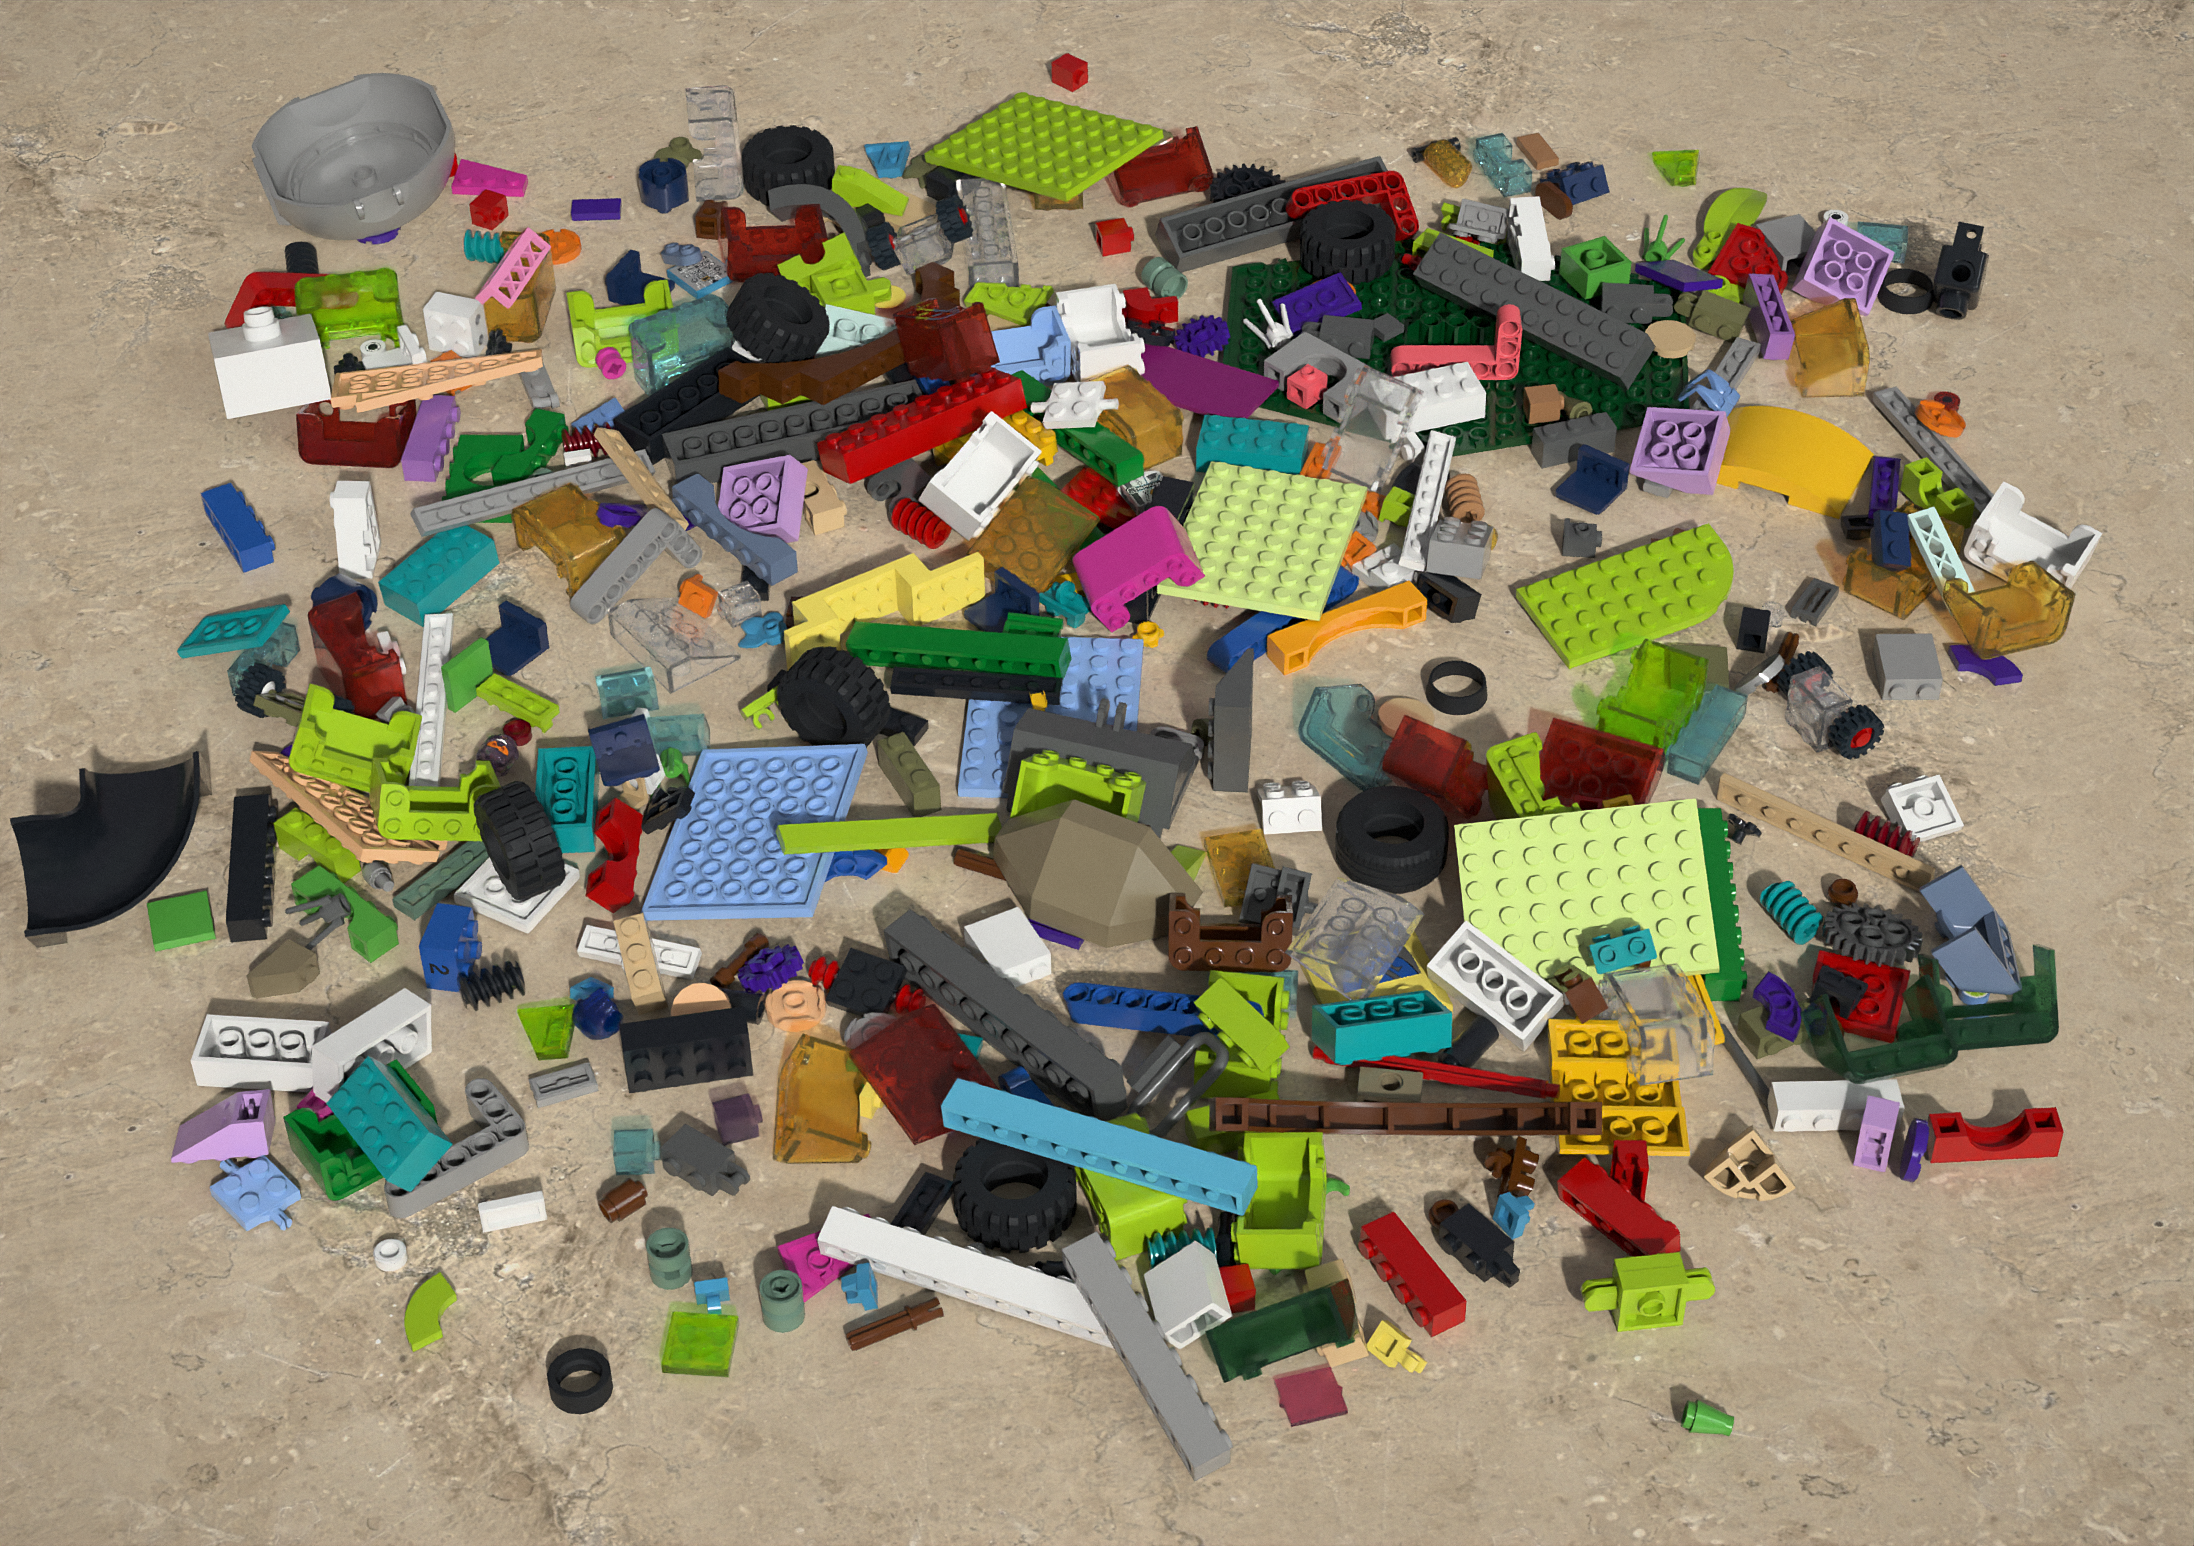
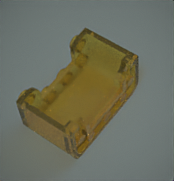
[484,231,556,343]
[1085,364,1184,471]
[512,483,626,599]
[1842,501,1965,620]

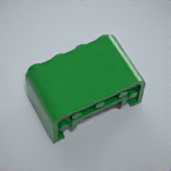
[283,1059,438,1201]

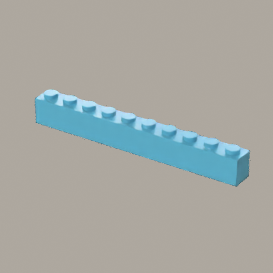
[941,1078,1258,1216]

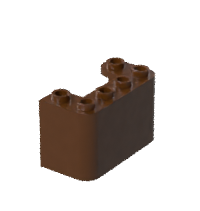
[1169,893,1293,972]

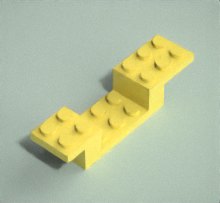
[784,552,985,671]

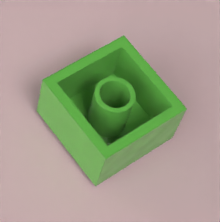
[1559,236,1632,300]

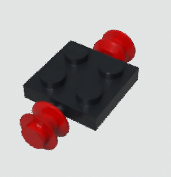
[808,948,926,1018]

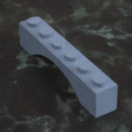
[672,473,798,586]

